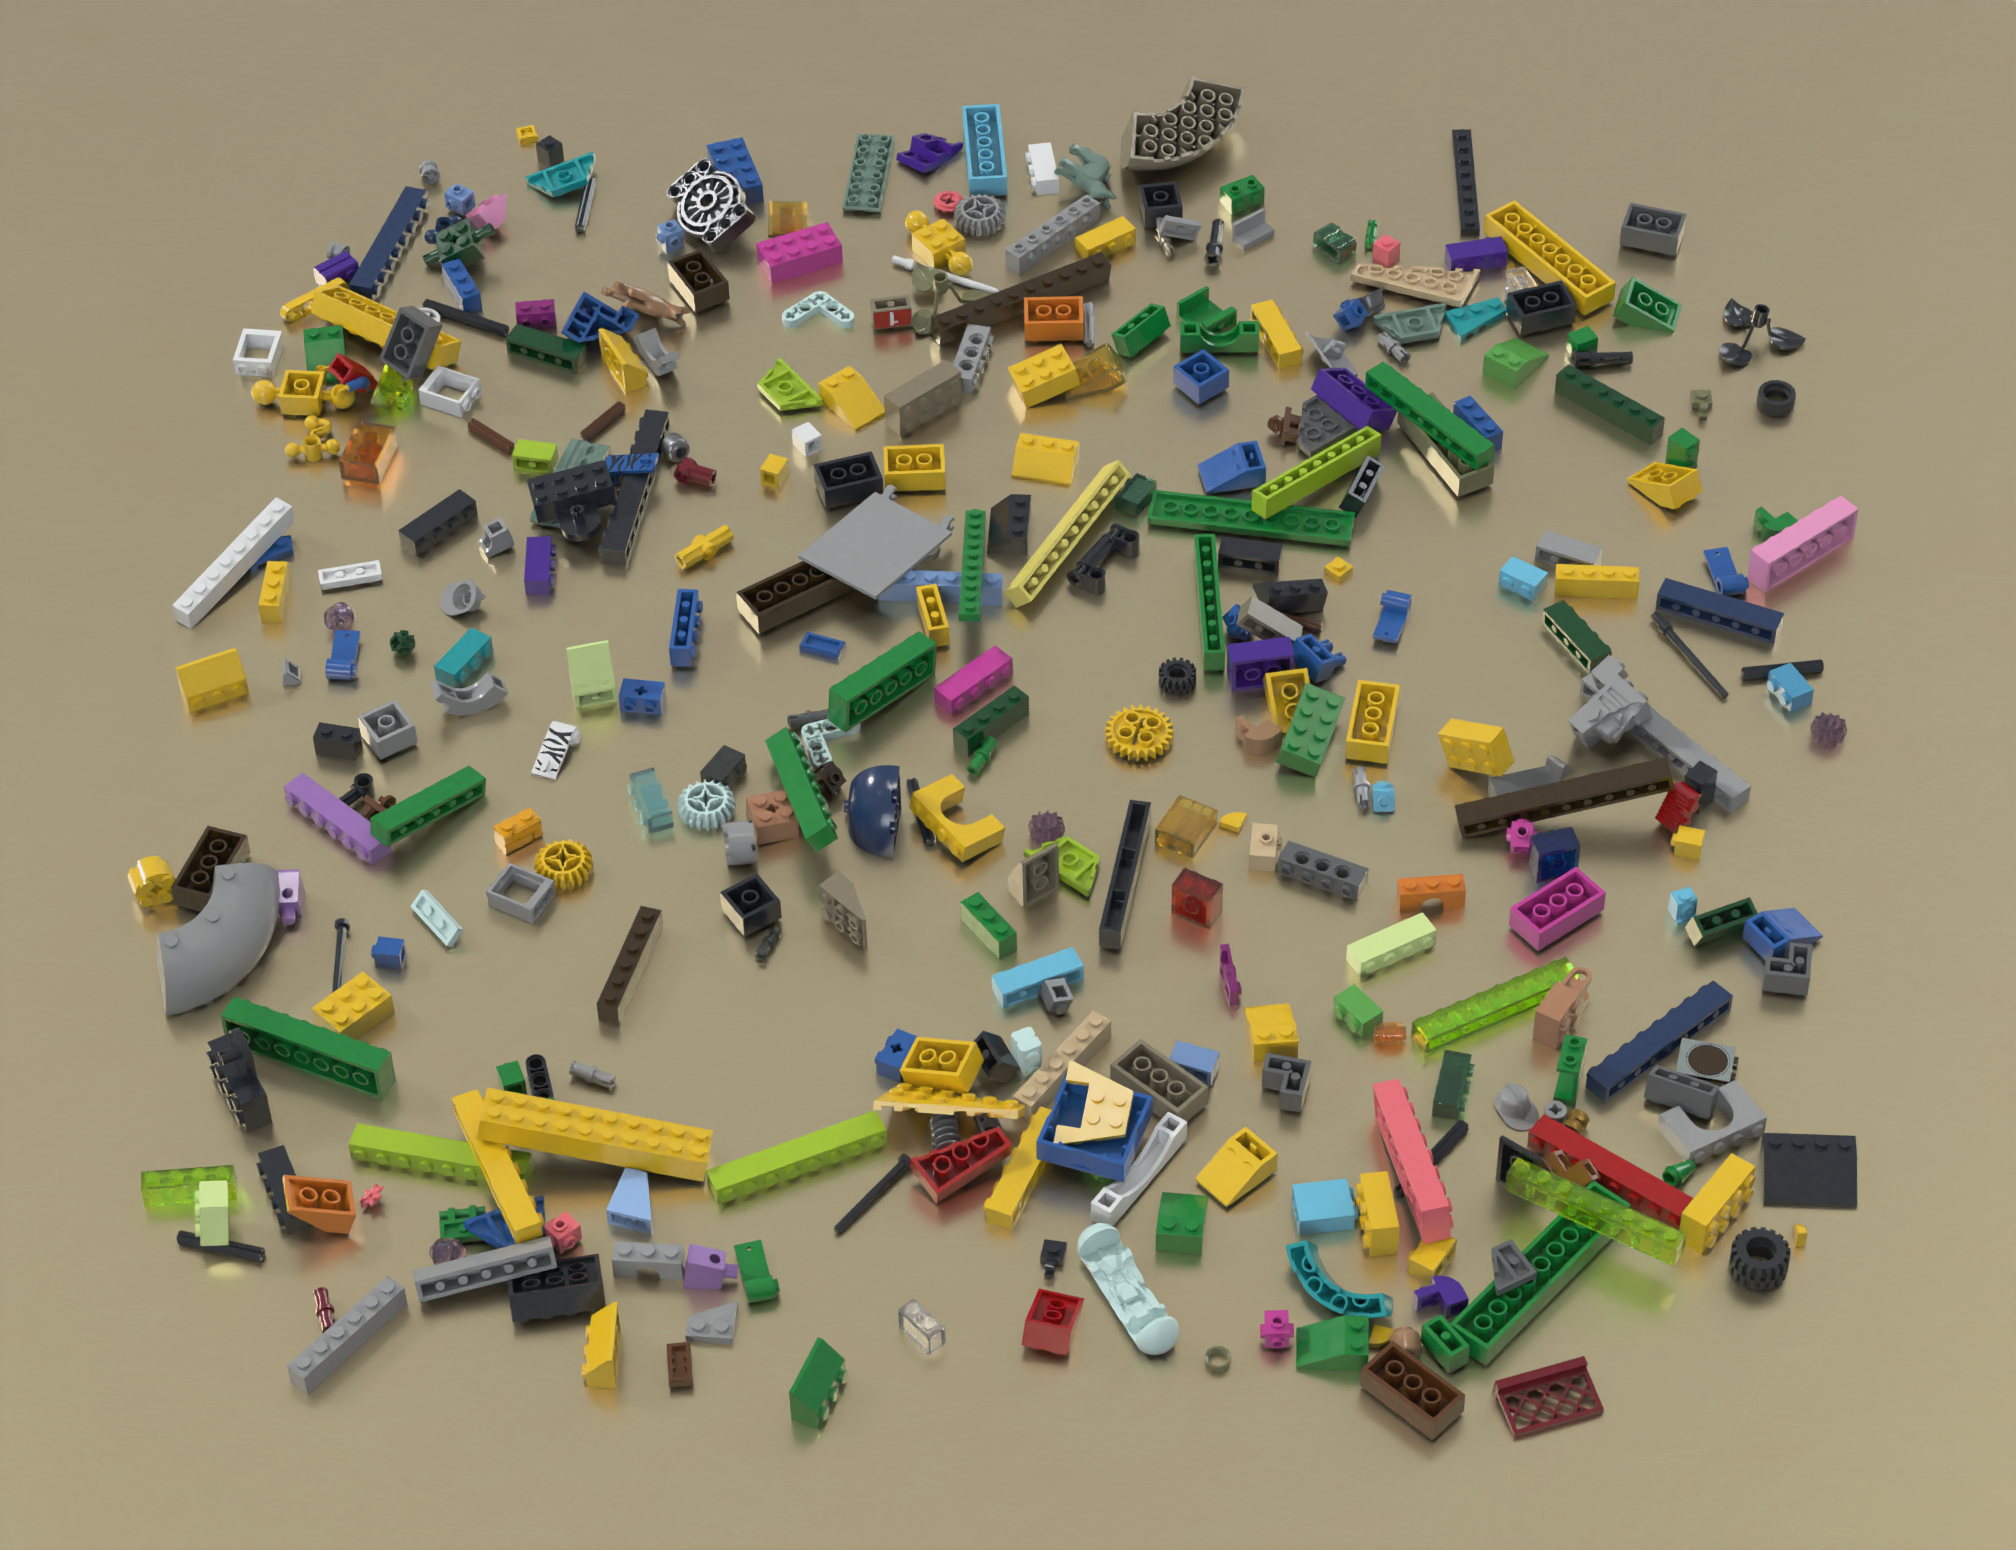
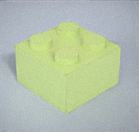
[195,1181,229,1246]

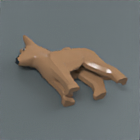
[601,280,691,326]

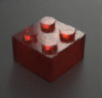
[1171,868,1223,930]

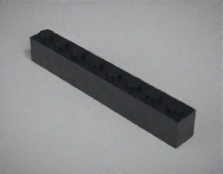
[1099,800,1151,949]

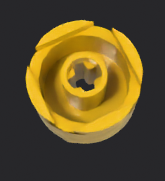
[127,856,176,907]

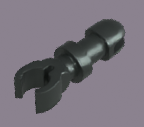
[755,926,782,961]

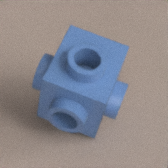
[444,183,476,216]
[656,219,685,254]

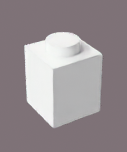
[792,422,822,458]

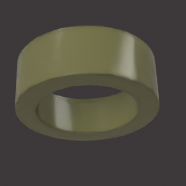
[1205,1346,1231,1373]

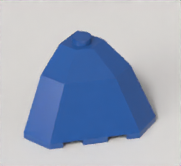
[561,291,640,343]

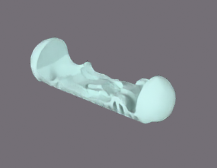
[1077,1223,1180,1355]

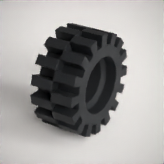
[1159,657,1196,696]

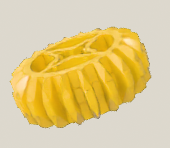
[534,838,593,891]

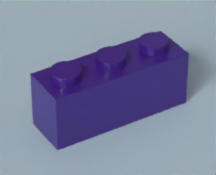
[1445,236,1508,272]
[524,536,556,595]

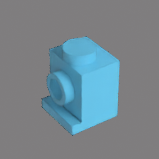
[1668,887,1698,925]

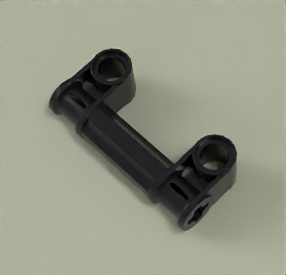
[1067,523,1140,594]

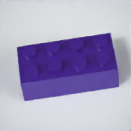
[1311,367,1398,432]

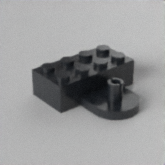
[527,460,617,541]
[206,1027,272,1132]

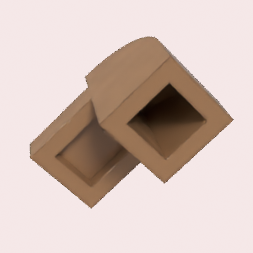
[1235,715,1283,755]

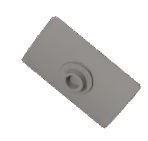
[1305,332,1358,376]

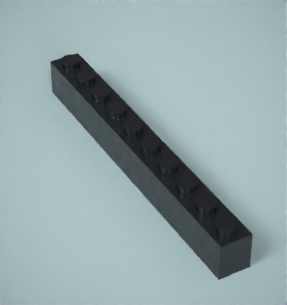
[599,409,670,566]

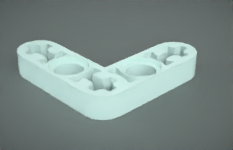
[782,291,855,329]
[801,719,861,770]

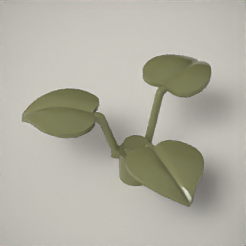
[912,262,991,335]

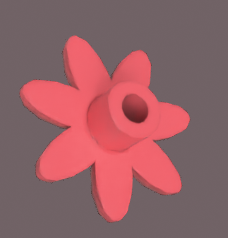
[359,1184,384,1209]

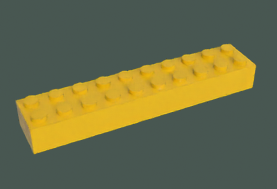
[477,1087,713,1182]

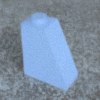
[606,1167,653,1234]

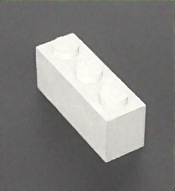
[1025,142,1059,196]

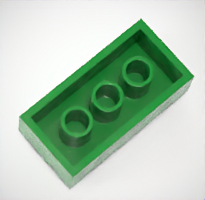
[1276,683,1346,777]

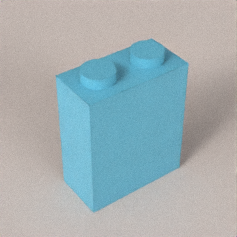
[1291,1178,1358,1235]

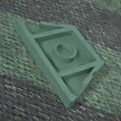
[1373,303,1446,344]

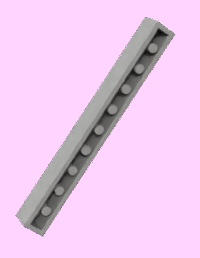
[1580,673,1751,813]

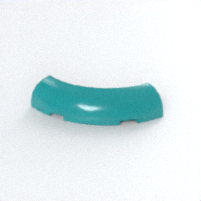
[1285,1240,1394,1319]

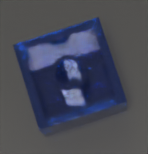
[1528,827,1581,883]

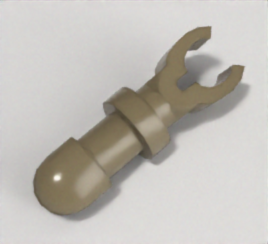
[1155,228,1176,258]

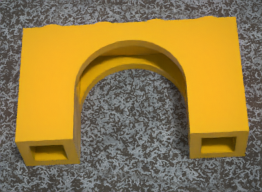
[909,774,1005,862]

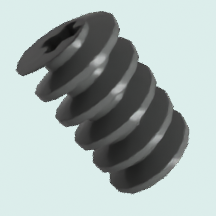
[929,1113,961,1150]

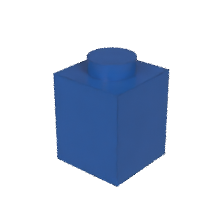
[371,936,407,970]

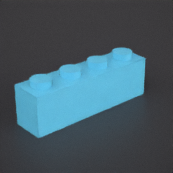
[992,947,1084,1008]

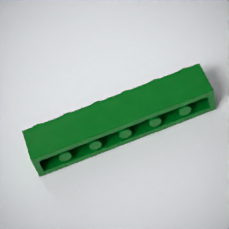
[370,766,486,847]

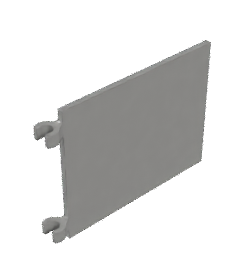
[798,485,955,600]

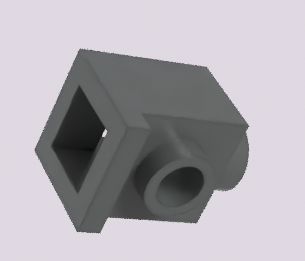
[1037,978,1074,1015]

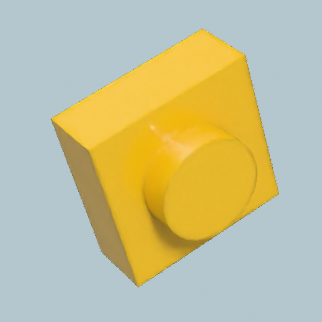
[1324,557,1353,582]

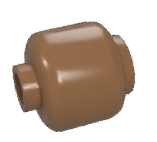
[1389,1326,1422,1358]

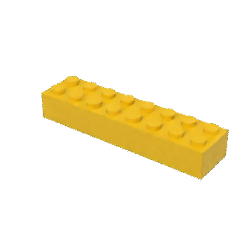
[1484,200,1616,316]
[310,285,462,370]

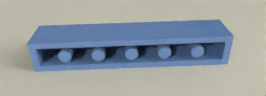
[878,570,1003,606]

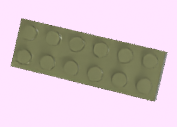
[1397,393,1494,497]

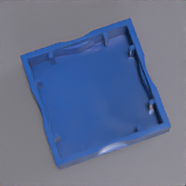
[1036,1074,1153,1182]

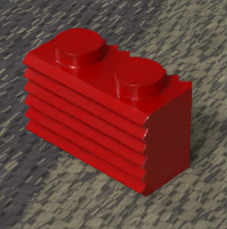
[1655,781,1701,833]

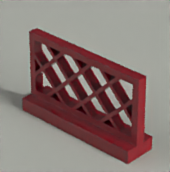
[1492,1356,1604,1438]

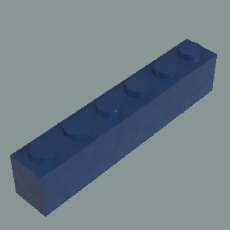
[1656,578,1784,644]

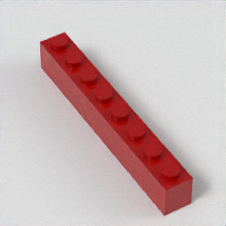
[1527,1114,1694,1231]

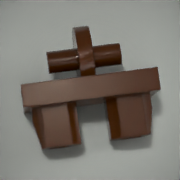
[1267,406,1301,446]
[360,795,396,822]

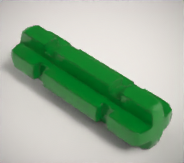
[1365,219,1378,250]

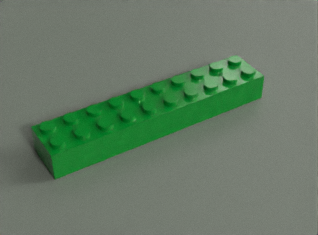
[1450,1180,1631,1366]

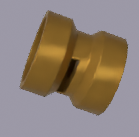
[1562,1109,1590,1135]

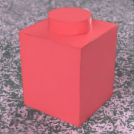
[1372,234,1401,268]

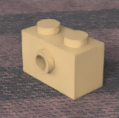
[1249,823,1282,871]

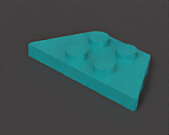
[525,152,596,197]

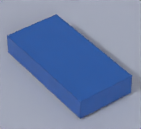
[799,632,846,661]

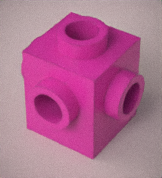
[1506,819,1537,854]
[1260,1310,1294,1349]

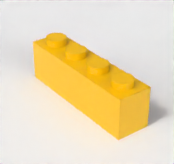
[1250,299,1304,369]
[1554,564,1640,599]

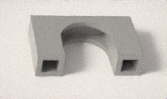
[1658,1080,1767,1163]

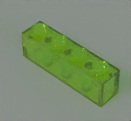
[140,1165,238,1207]

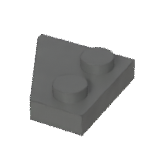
[1491,1239,1537,1296]

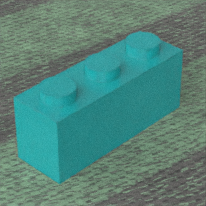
[434,628,493,688]

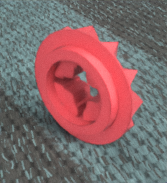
[933,191,964,214]

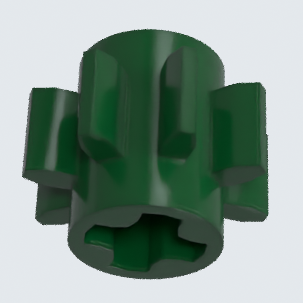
[390,630,416,656]

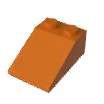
[283,1175,356,1234]

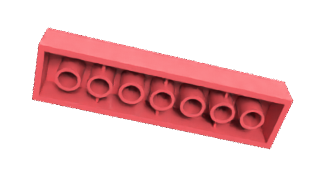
[1372,1078,1454,1244]

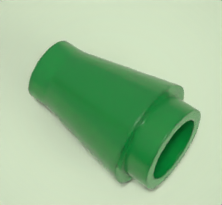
[1662,1159,1696,1187]

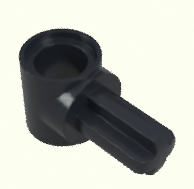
[339,773,375,806]

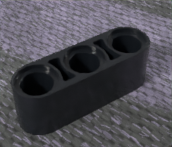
[526,1054,554,1099]

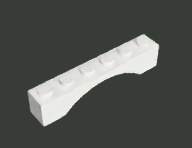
[1091,1112,1187,1226]

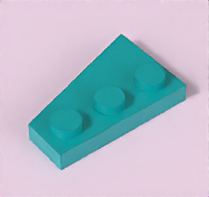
[1445,297,1507,342]

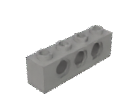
[953,324,994,394]

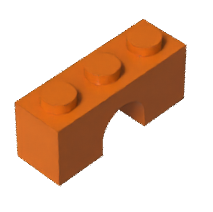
[1396,874,1466,912]

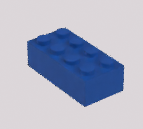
[706,137,764,205]

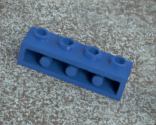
[669,589,703,667]

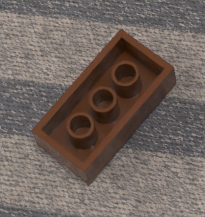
[1360,1341,1465,1440]

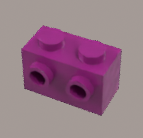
[515,299,557,331]

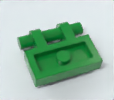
[439,1205,486,1245]

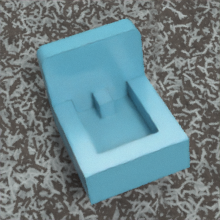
[1371,781,1395,812]

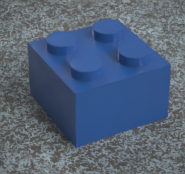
[1173,349,1229,405]

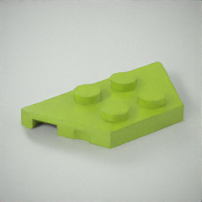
[758,358,823,411]
[1024,836,1100,897]

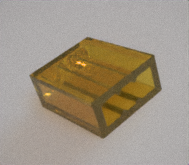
[1155,795,1218,858]

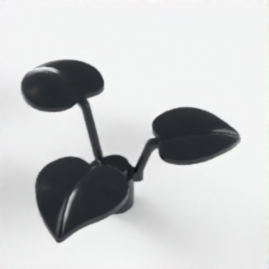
[1719,298,1806,366]

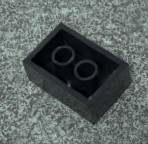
[1506,280,1577,335]
[813,451,884,509]

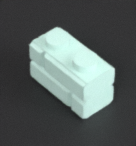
[1011,1027,1042,1080]

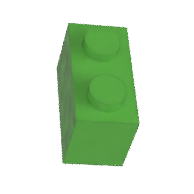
[1333,984,1383,1038]

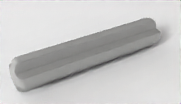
[1083,302,1095,348]

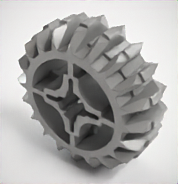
[954,194,1006,237]

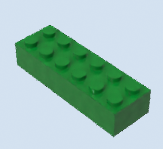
[828,631,937,733]

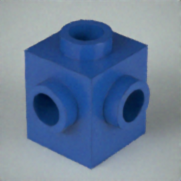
[1333,298,1369,331]
[1222,604,1252,641]

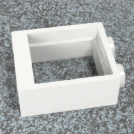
[233,328,284,377]
[418,366,482,418]

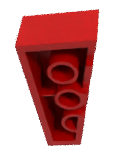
[910,1127,1012,1204]

